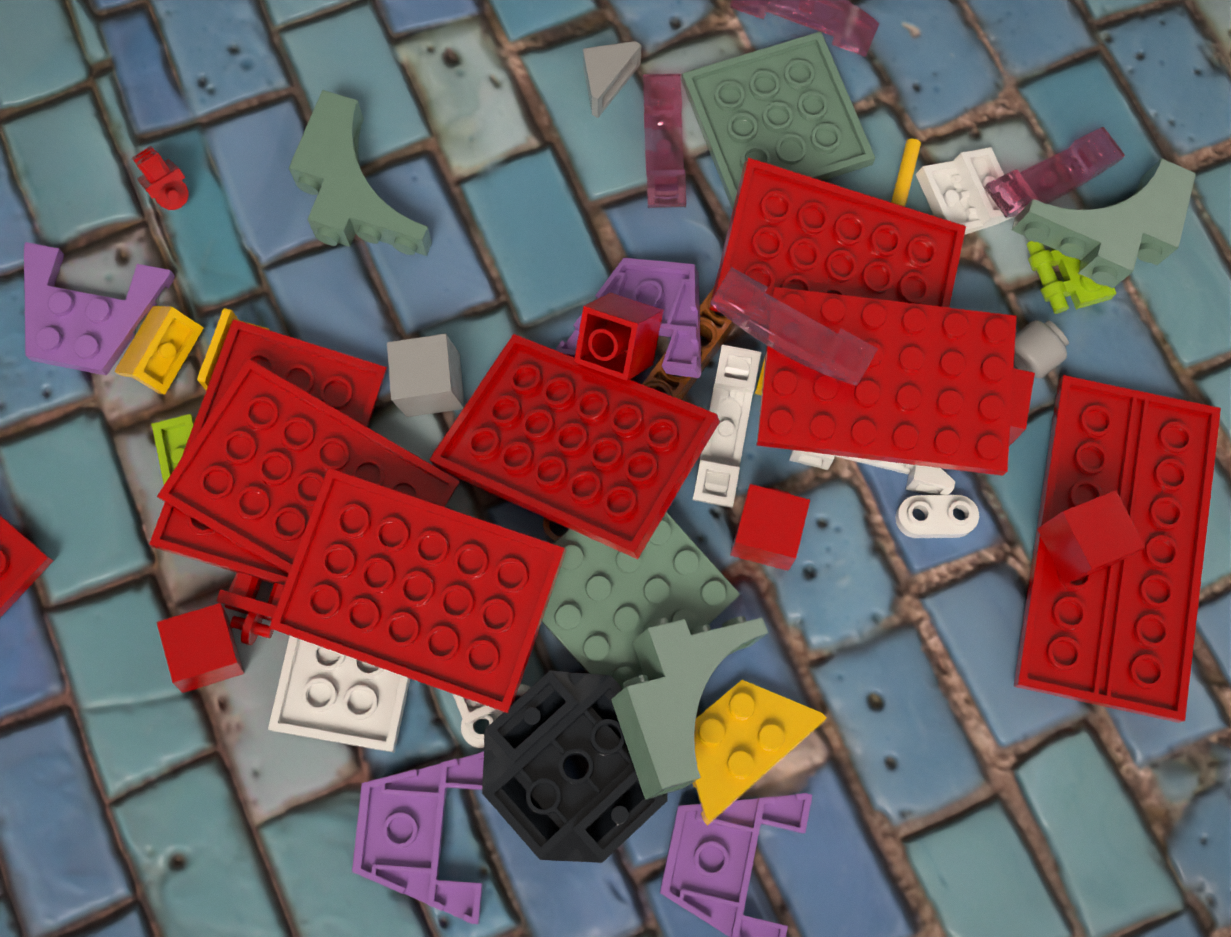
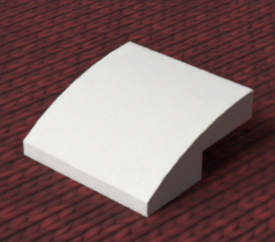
[916,147,1021,235]

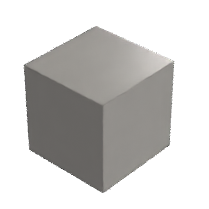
[387,334,464,417]

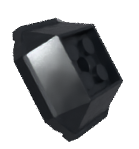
[482,670,668,863]

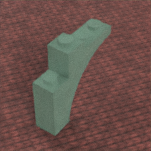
[289,90,432,256]
[1012,158,1196,288]
[611,616,768,800]

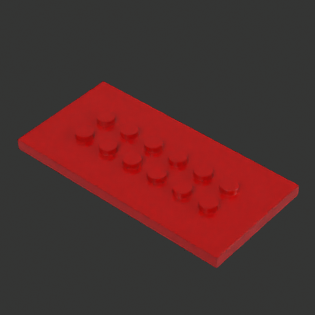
[1014,375,1221,723]

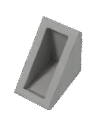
[583,41,641,118]

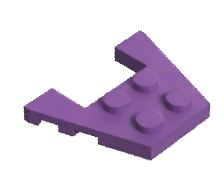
[24,242,175,376]
[556,258,701,378]
[352,751,484,924]
[659,793,812,937]

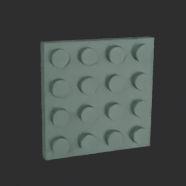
[681,31,875,209]
[542,512,740,689]

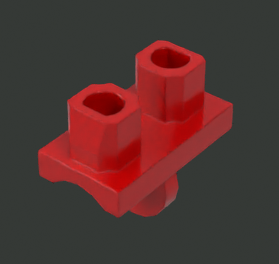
[132,146,188,210]
[216,572,284,645]

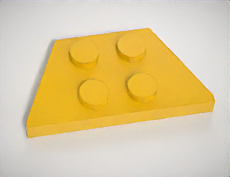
[692,680,827,826]

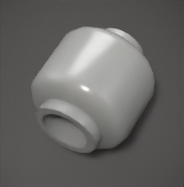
[1014,320,1069,378]

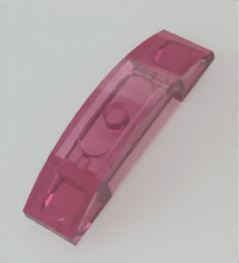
[730,0,880,57]
[643,74,687,208]
[984,126,1125,218]
[710,267,878,386]

